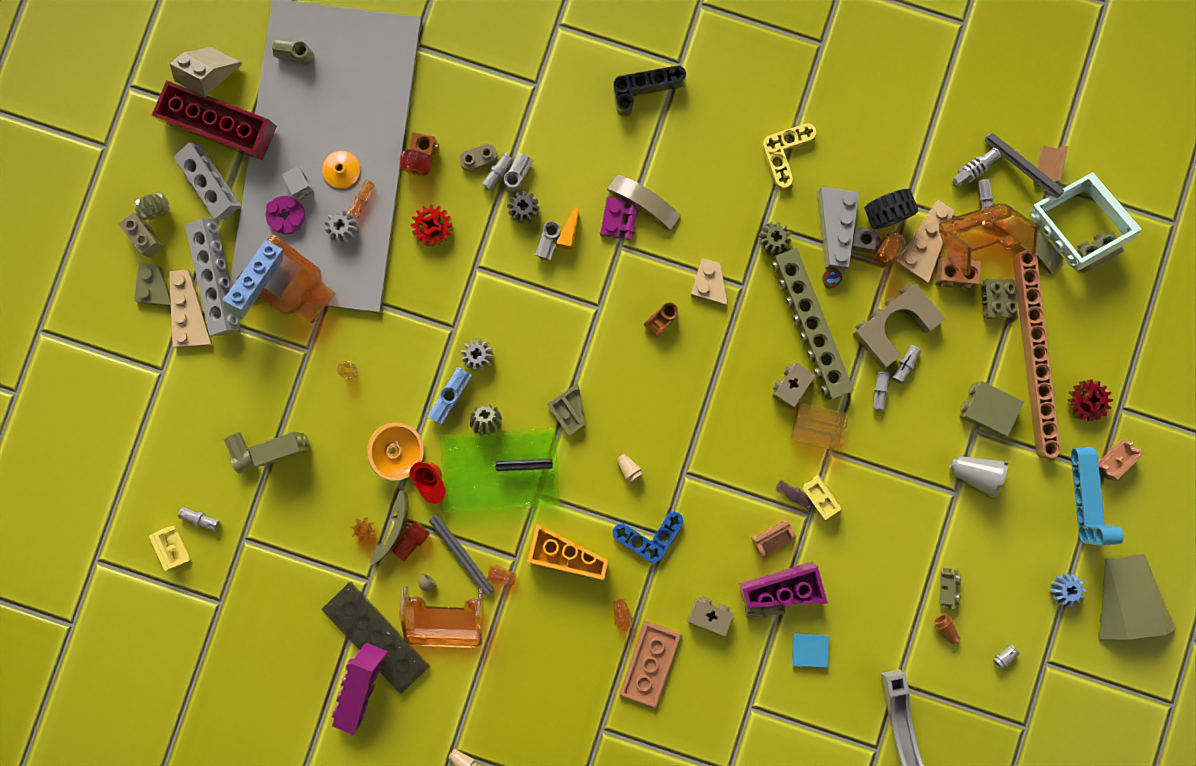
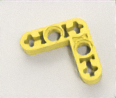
[762,123,816,189]

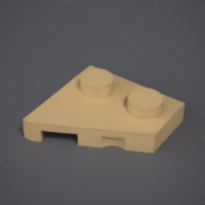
[691,258,727,305]

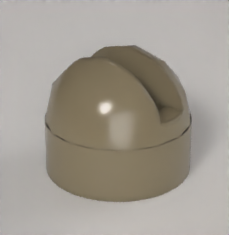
[418,574,436,591]

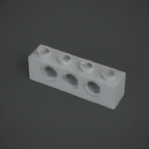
[174,143,241,219]

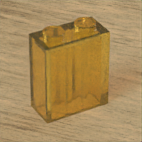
[790,403,848,451]

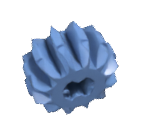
[1050,573,1086,607]

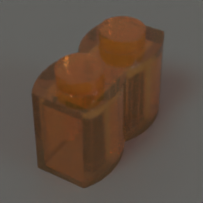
[871,232,905,267]

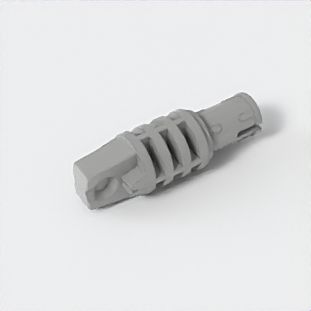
[952,148,1001,187]

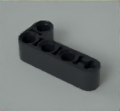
[613,66,686,116]

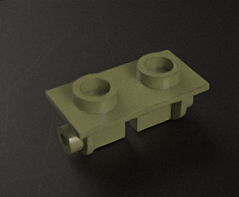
[939,568,961,609]

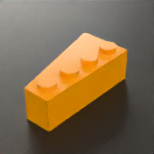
[527,524,608,580]

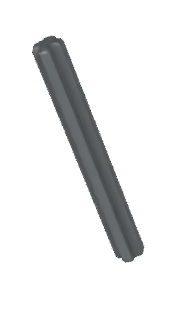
[984,133,1064,198]
[429,514,494,595]

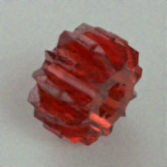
[399,149,433,176]

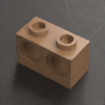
[935,257,981,289]

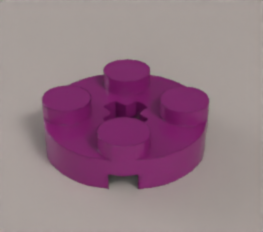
[265,195,306,235]

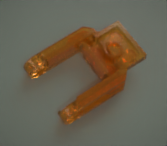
[237,233,336,323]

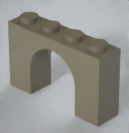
[853,283,945,369]

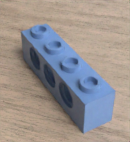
[223,240,283,319]

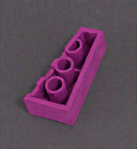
[739,562,828,608]
[332,643,387,735]

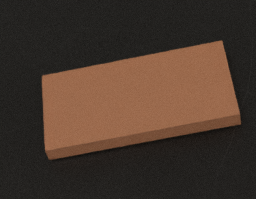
[619,620,681,708]

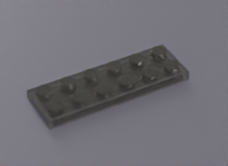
[321,581,430,694]

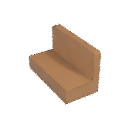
[1033,145,1068,184]

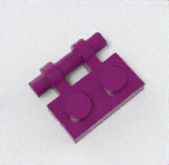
[600,197,639,240]

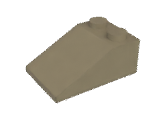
[170,47,242,97]

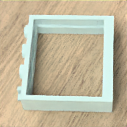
[1030,172,1142,271]

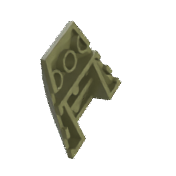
[1098,554,1176,640]

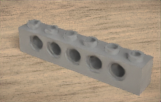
[185,218,240,336]

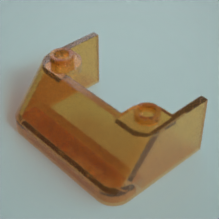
[939,203,1038,275]
[399,586,484,647]

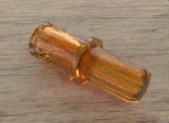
[347,180,375,218]

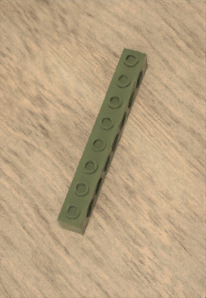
[772,248,854,400]

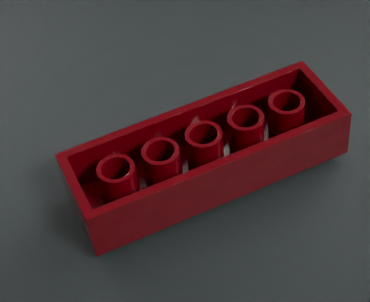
[152,80,277,161]

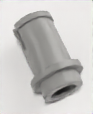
[993,644,1019,669]

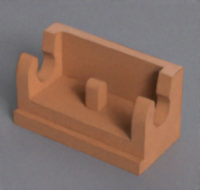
[1098,439,1144,480]
[752,520,797,557]

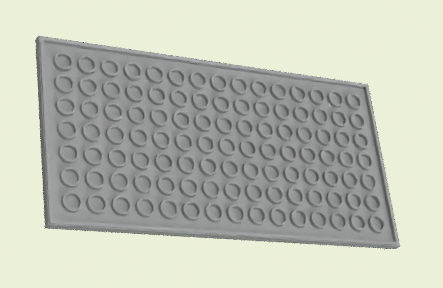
[230,0,422,313]

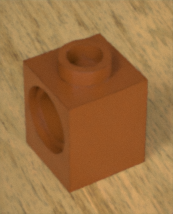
[409,132,439,160]

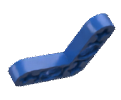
[613,512,683,562]

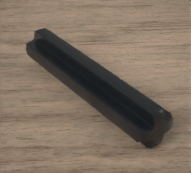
[495,459,553,471]

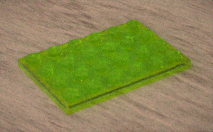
[440,428,560,512]

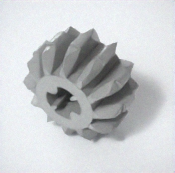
[324,210,358,243]
[461,338,494,371]

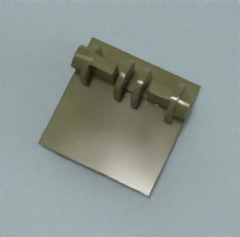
[981,279,1018,319]

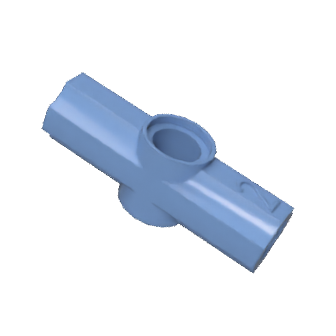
[428,367,472,425]

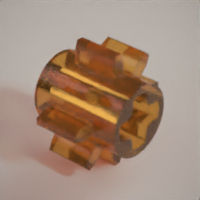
[350,517,376,541]

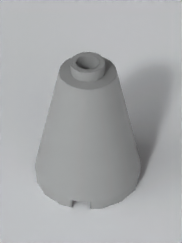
[950,456,1008,499]

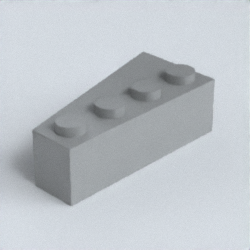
[817,187,859,271]

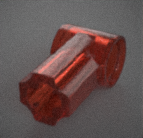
[392,521,431,561]

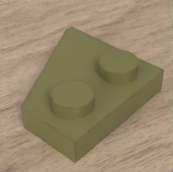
[134,264,171,306]
[547,384,585,436]

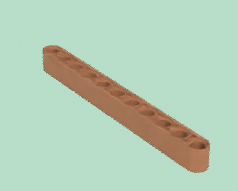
[1013,250,1061,458]

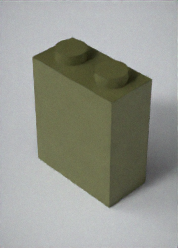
[960,381,1024,437]
[249,432,310,466]

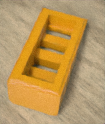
[556,208,579,249]

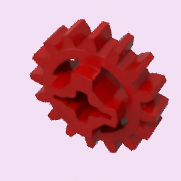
[411,204,453,247]

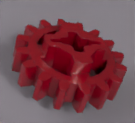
[1068,379,1113,421]

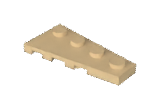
[895,200,954,284]
[169,270,213,348]

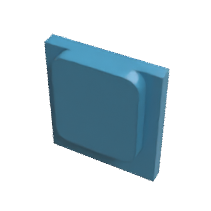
[792,633,829,667]

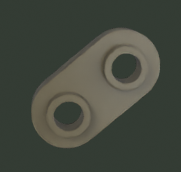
[460,144,497,171]

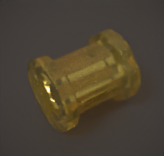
[338,361,359,379]

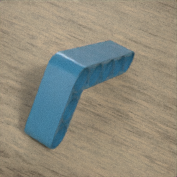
[1071,447,1124,546]

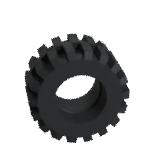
[864,189,919,230]

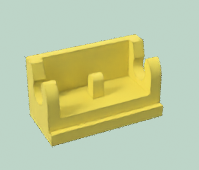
[803,475,841,520]
[149,525,191,571]

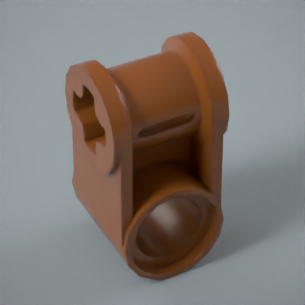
[644,302,678,338]

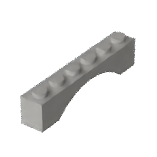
[880,669,924,766]

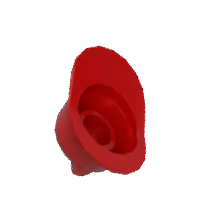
[409,462,446,504]

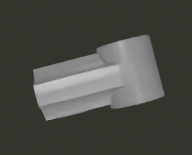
[504,153,533,193]
[535,221,561,261]

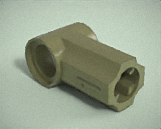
[272,40,314,64]
[224,432,255,474]

